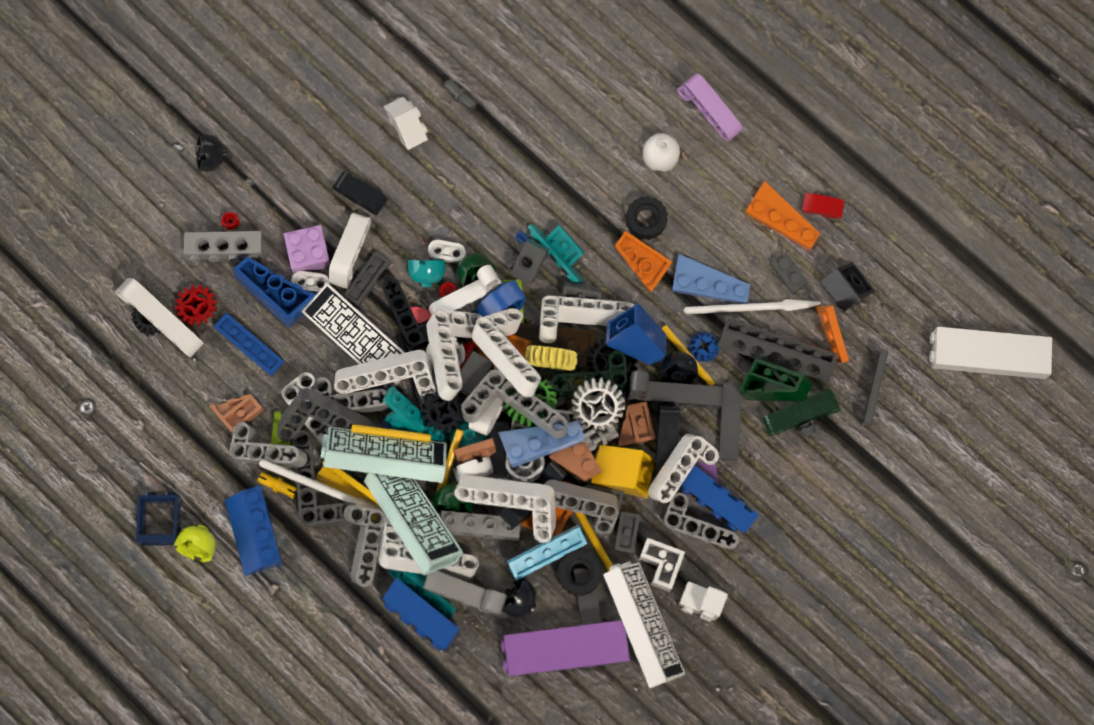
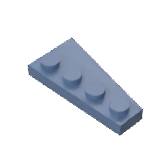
[672,254,750,304]
[498,421,586,468]

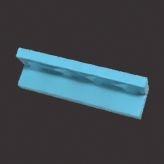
[507,525,587,580]

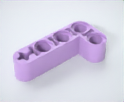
[677,74,743,142]

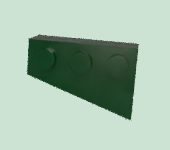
[739,358,813,401]

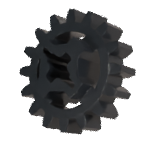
[421,392,463,434]

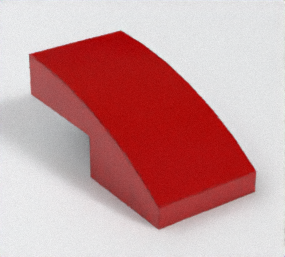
[802,193,845,219]

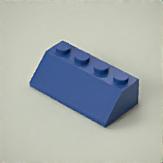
[225,486,284,576]
[382,578,460,651]

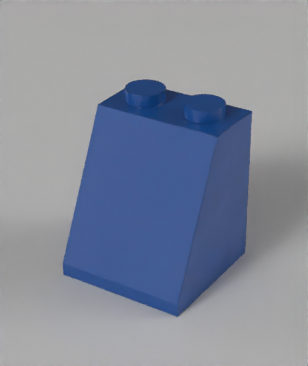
[606,303,666,365]

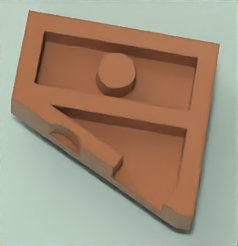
[209,394,264,434]
[618,401,655,447]
[455,438,496,465]
[549,441,602,482]

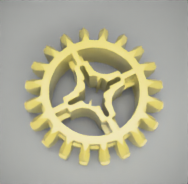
[524,345,577,371]

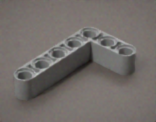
[461,370,567,439]

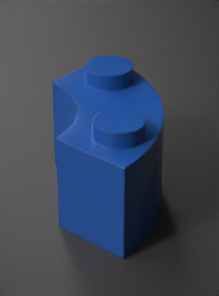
[475,280,526,317]

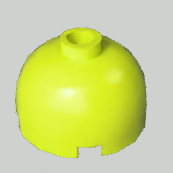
[174,525,216,562]

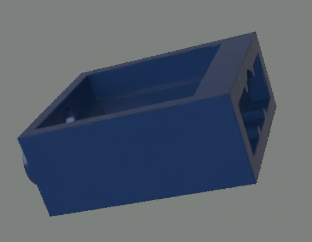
[136,492,182,546]

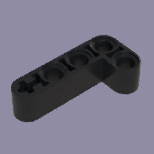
[382,278,429,350]
[654,405,680,480]
[489,420,509,480]
[499,460,568,529]

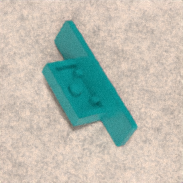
[528,224,585,283]
[383,386,447,442]
[387,569,456,620]

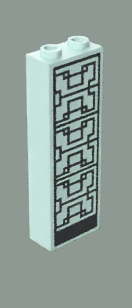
[321,427,446,483]
[364,473,463,575]

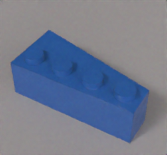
[233,257,316,328]

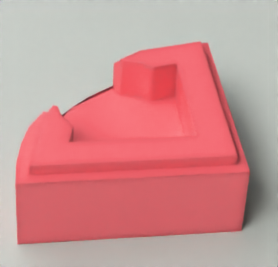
[411,306,432,325]

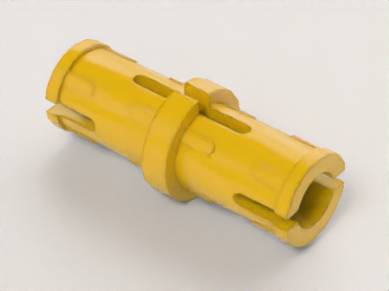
[257,471,297,499]

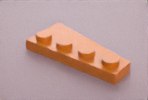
[745,181,820,251]

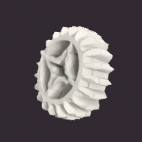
[572,377,625,430]

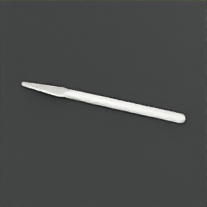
[683,299,821,314]
[259,460,385,515]

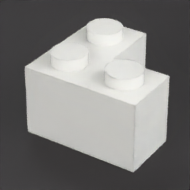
[383,97,428,150]
[639,538,685,592]
[678,581,728,622]

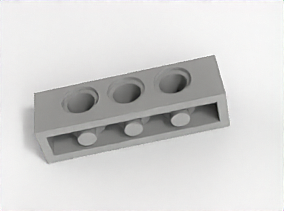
[184,231,264,263]
[441,511,521,541]

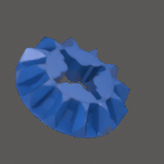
[689,331,720,362]

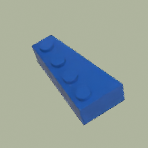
[679,465,759,534]

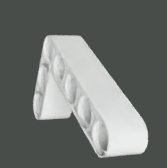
[115,278,204,358]
[539,296,634,343]
[471,308,541,397]
[426,309,482,401]
[334,350,439,404]
[455,475,556,543]
[379,515,479,581]

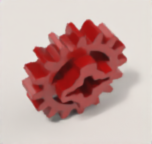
[175,284,218,327]

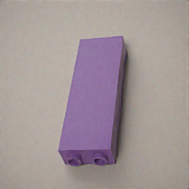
[501,620,630,676]

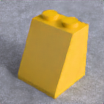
[591,445,655,499]

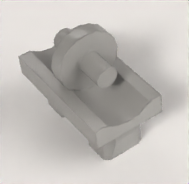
[583,422,619,452]

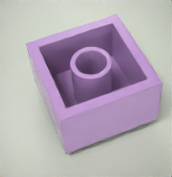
[283,225,330,274]

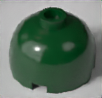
[457,253,496,287]
[433,482,472,513]

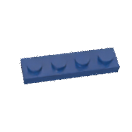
[214,313,285,377]

